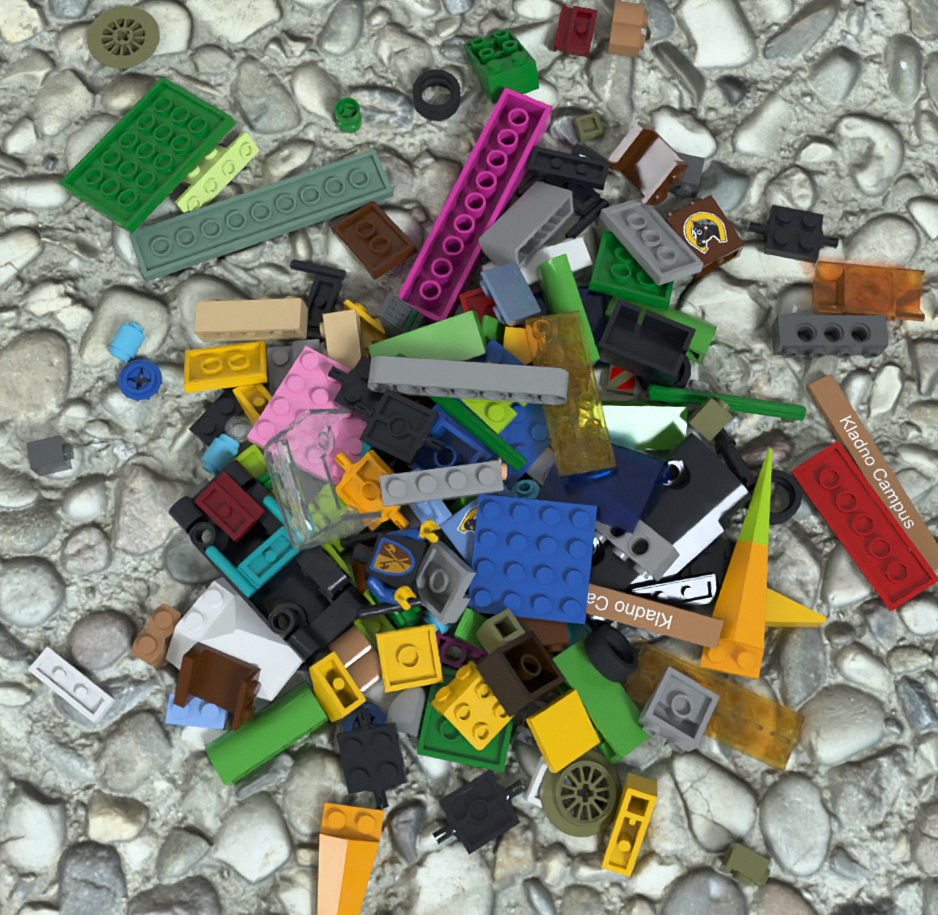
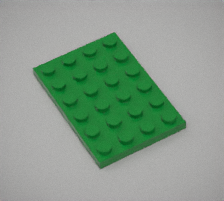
[59,77,236,234]

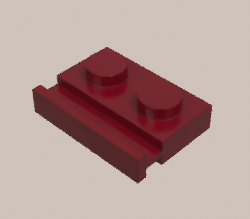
[553,4,598,58]
[194,471,267,542]

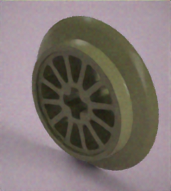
[87,6,160,68]
[540,749,622,837]

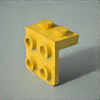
[430,661,514,750]

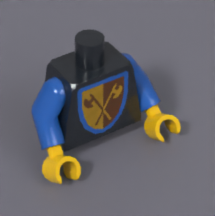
[352,520,440,610]

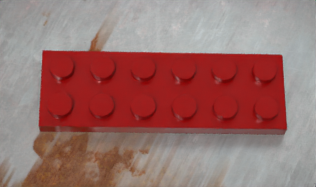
[790,440,938,612]

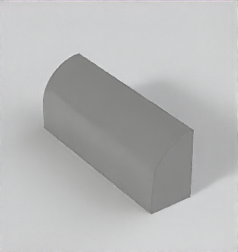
[478,181,574,268]

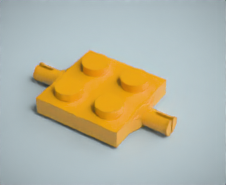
[333,450,410,532]

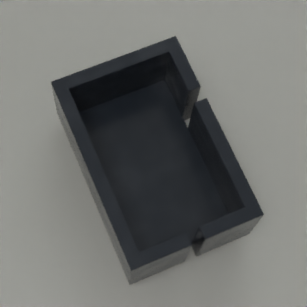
[597,299,696,388]

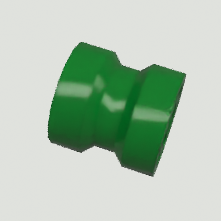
[334,97,362,133]

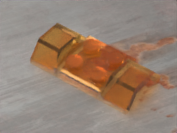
[812,261,925,321]

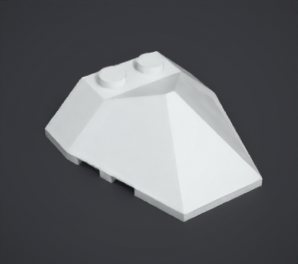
[166,577,303,702]

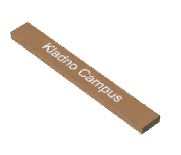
[806,374,938,571]
[586,583,724,649]

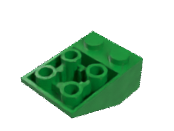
[463,29,540,104]

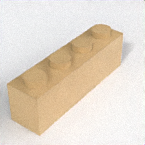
[194,296,308,342]
[320,309,365,370]

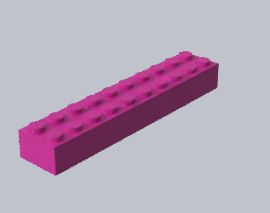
[398,87,552,325]

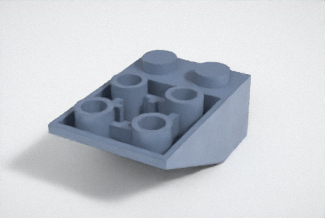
[479,262,543,328]

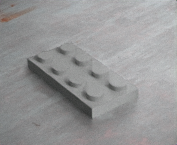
[599,197,704,286]

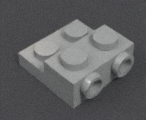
[267,339,326,397]
[416,540,476,624]
[637,666,720,753]

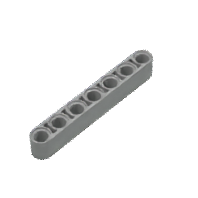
[367,356,569,405]

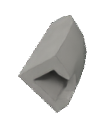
[385,687,427,739]

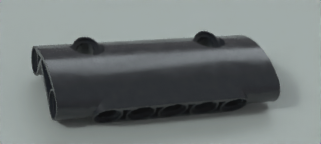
[588,433,752,627]
[168,460,372,663]

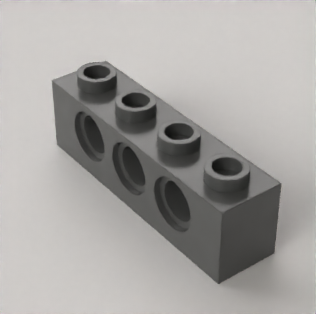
[772,315,888,358]

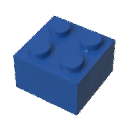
[407,417,492,501]

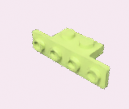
[175,132,259,214]

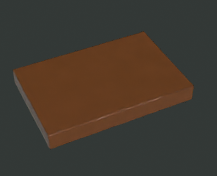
[330,201,418,280]

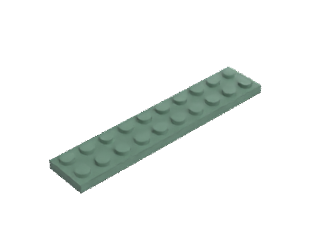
[129,149,393,282]

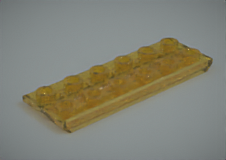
[524,311,616,477]
[624,642,805,771]

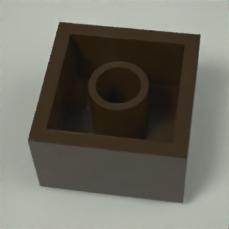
[476,630,566,718]

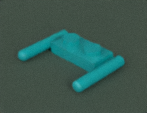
[205,495,313,598]

